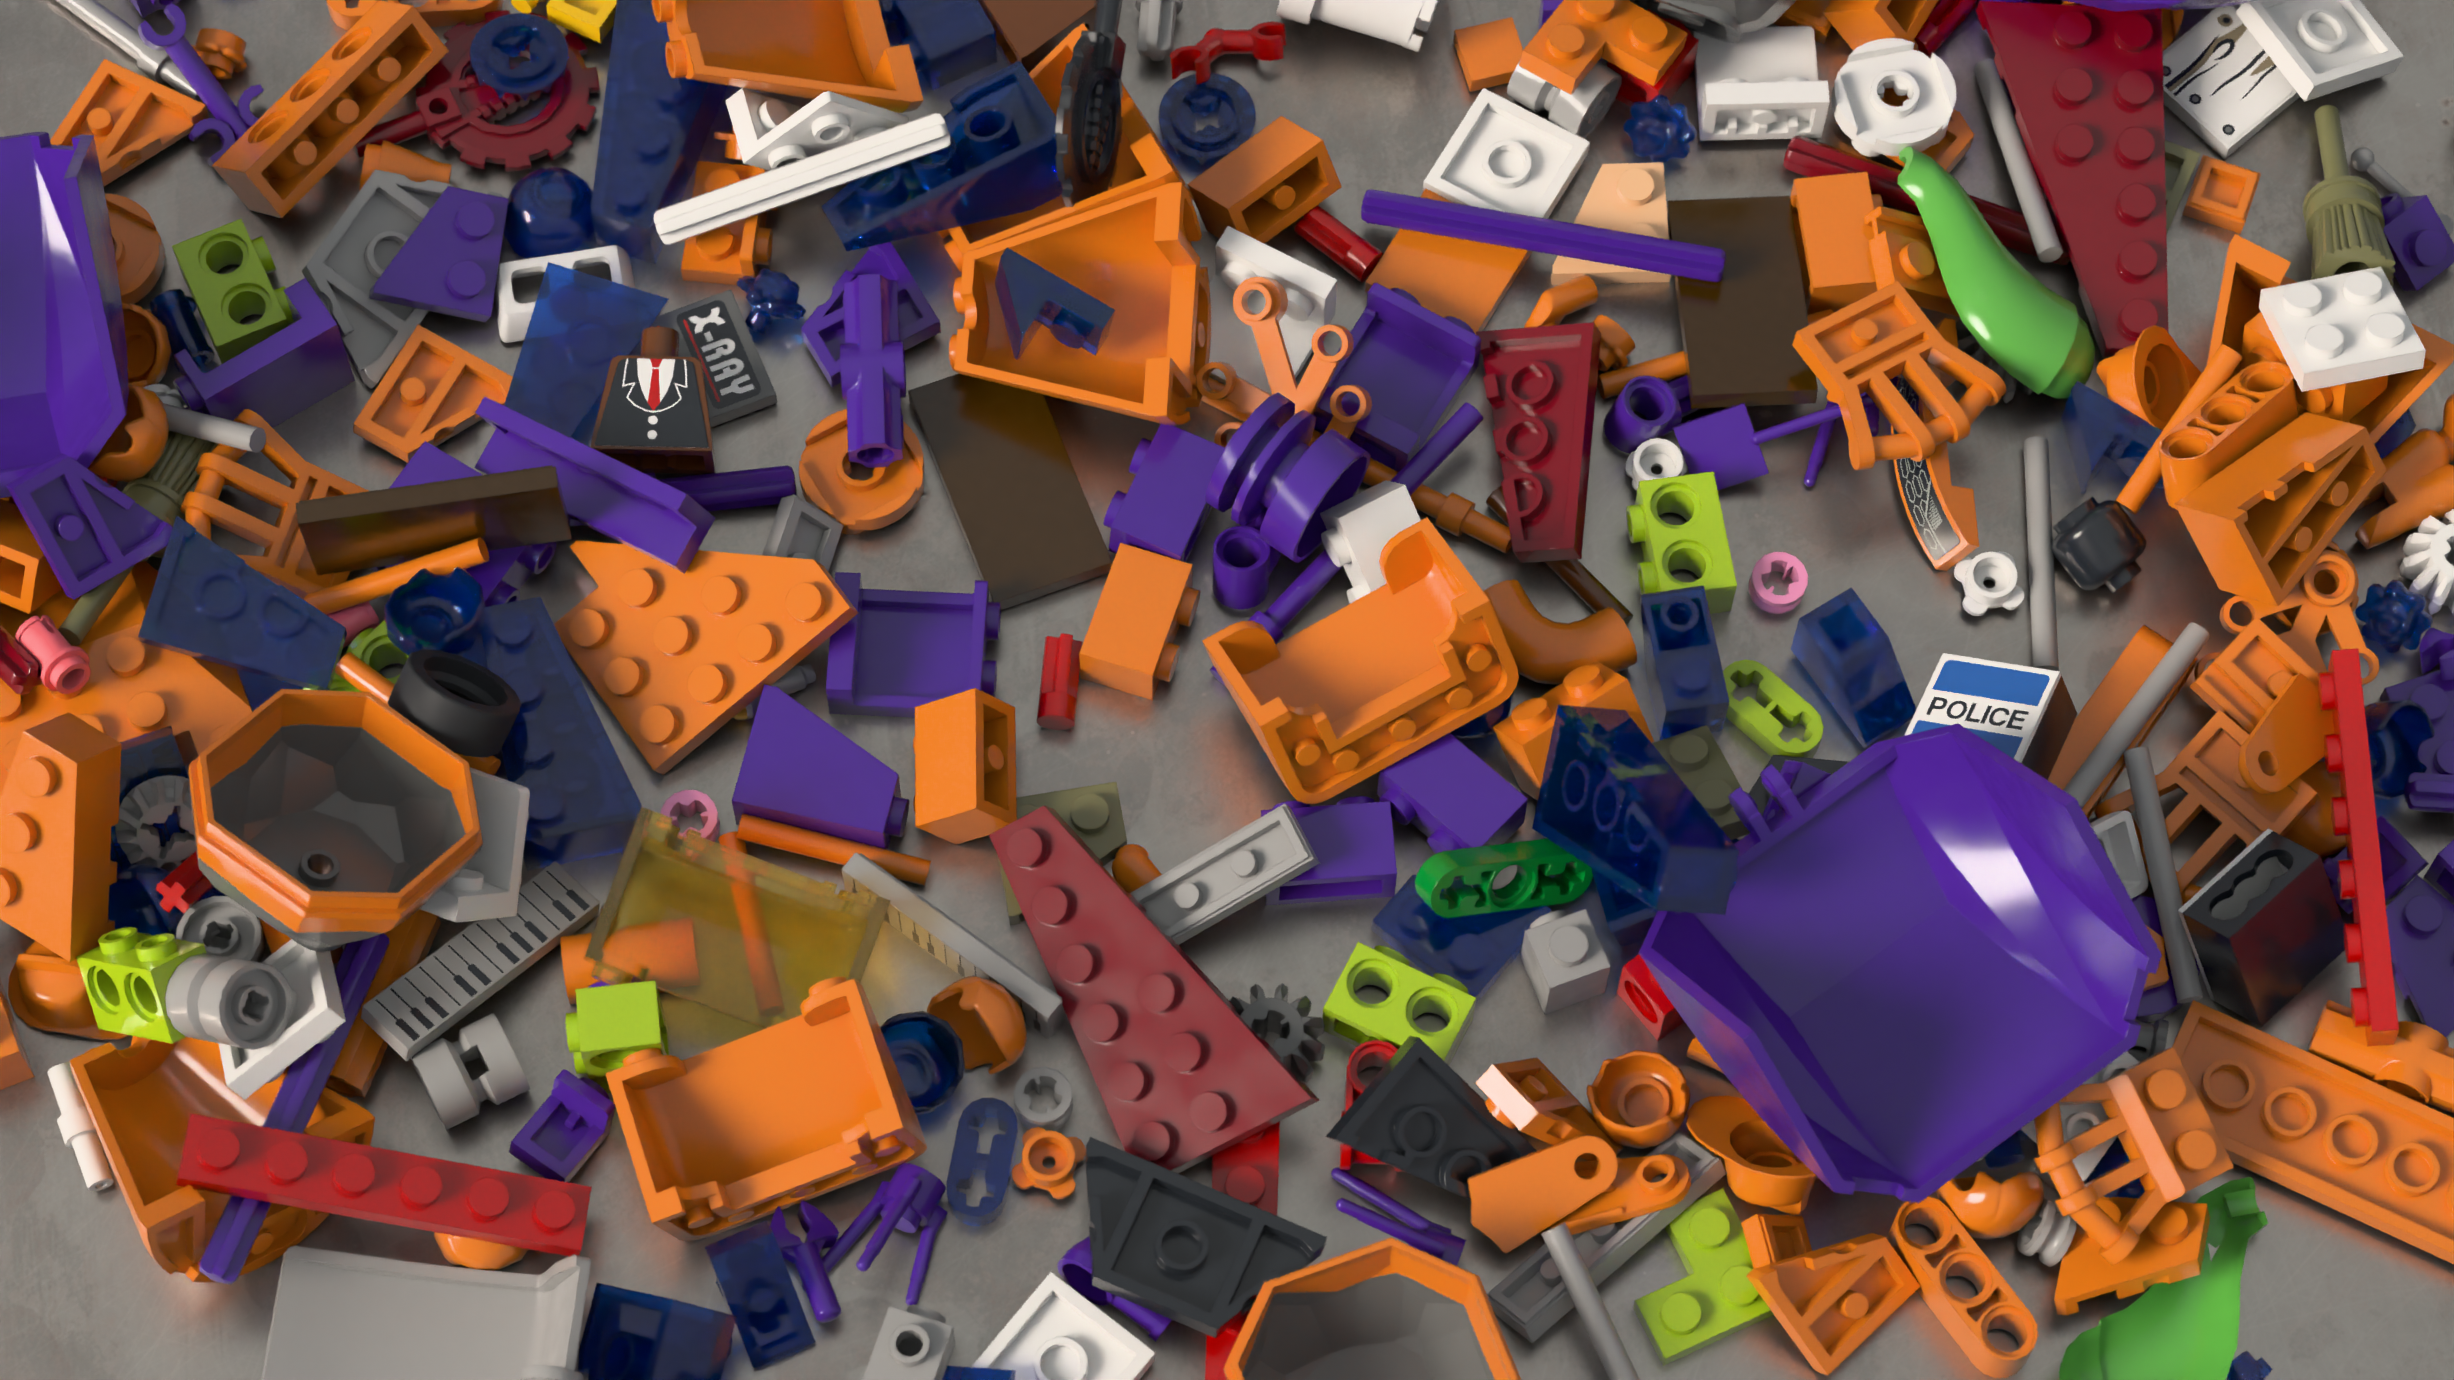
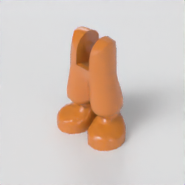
[2353,394,2454,550]

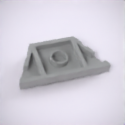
[302,170,506,389]

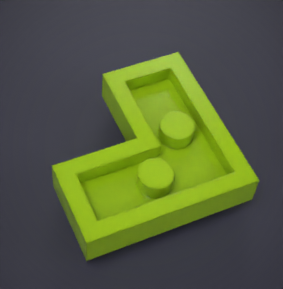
[1633,1188,1774,1366]

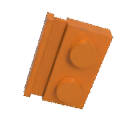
[1864,206,1960,317]
[2189,617,2318,735]

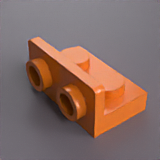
[681,161,778,287]

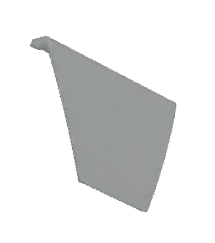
[261,1246,591,1380]

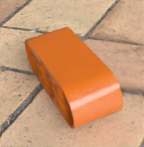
[2158,361,2299,510]
[1887,1196,2038,1378]

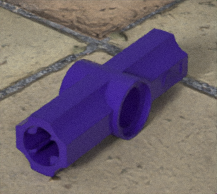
[840,274,906,467]

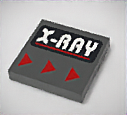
[615,289,777,427]

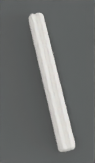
[654,113,951,245]

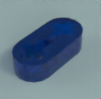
[946,1098,1018,1226]

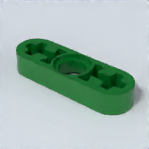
[1415,837,1594,918]

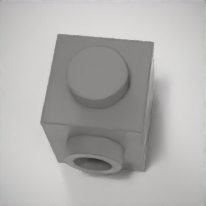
[1520,909,1611,1015]
[863,1305,956,1380]

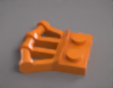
[1792,281,2006,470]
[179,409,369,601]
[2094,709,2320,905]
[2034,1047,2234,1265]

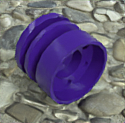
[1205,392,1371,563]

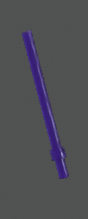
[1210,402,1483,686]

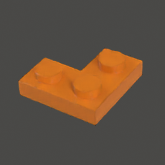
[1519,0,1688,95]

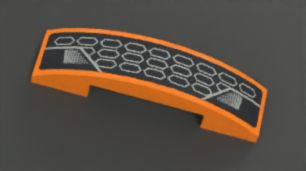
[1891,318,1979,571]

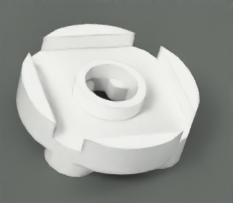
[1831,38,1957,157]

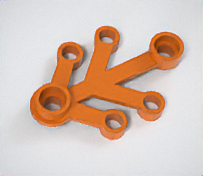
[1196,277,1372,447]
[2194,550,2380,686]

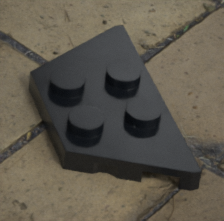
[1085,1137,1327,1338]

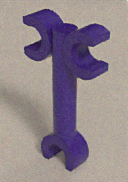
[138,3,264,168]

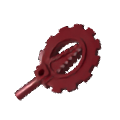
[353,10,600,172]

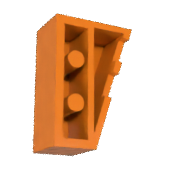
[2174,412,2387,607]
[0,712,122,962]

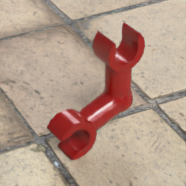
[1170,22,1287,84]

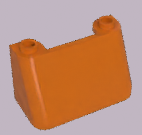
[1202,517,1519,804]
[605,977,927,1241]

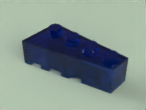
[590,0,728,264]
[477,597,655,871]
[1532,705,1739,915]

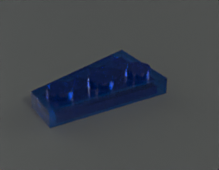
[504,262,669,438]
[138,516,347,691]

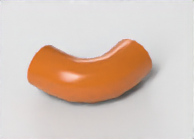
[1483,579,1637,685]

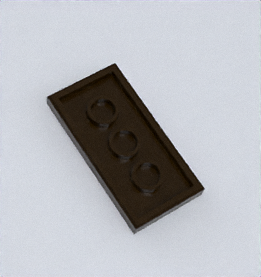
[1667,196,1818,409]
[908,373,1113,610]
[296,465,572,576]

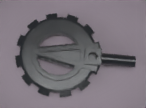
[1055,0,1126,207]

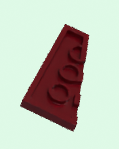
[1476,322,1601,563]

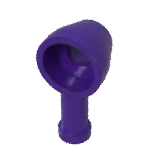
[1057,1236,1172,1342]

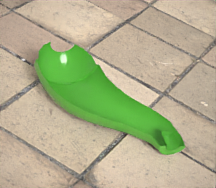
[1898,146,2095,398]
[2059,1177,2268,1380]

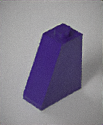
[732,684,910,850]

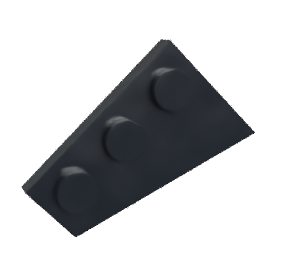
[1325,1036,1537,1201]

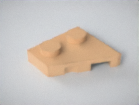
[1551,162,1671,285]

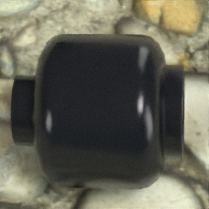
[2051,496,2147,593]

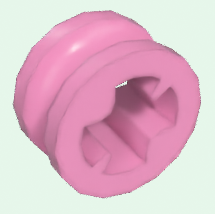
[1748,552,1808,614]
[660,790,720,855]

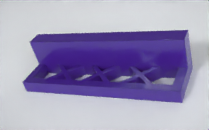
[474,396,716,574]

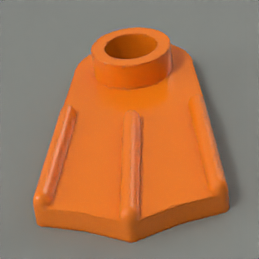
[2238,673,2335,795]
[1468,1135,1618,1253]
[1549,1154,1691,1235]

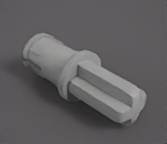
[1135,0,1183,61]

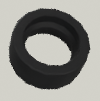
[388,649,521,757]

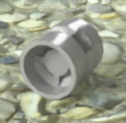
[1507,61,1622,139]
[176,896,272,963]
[165,953,292,1050]
[411,1013,530,1130]

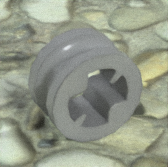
[1013,1066,1073,1131]
[2017,1198,2077,1267]

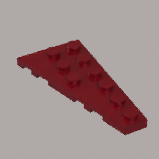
[1976,1,2169,357]
[989,806,1320,1174]

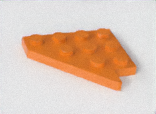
[551,540,858,775]

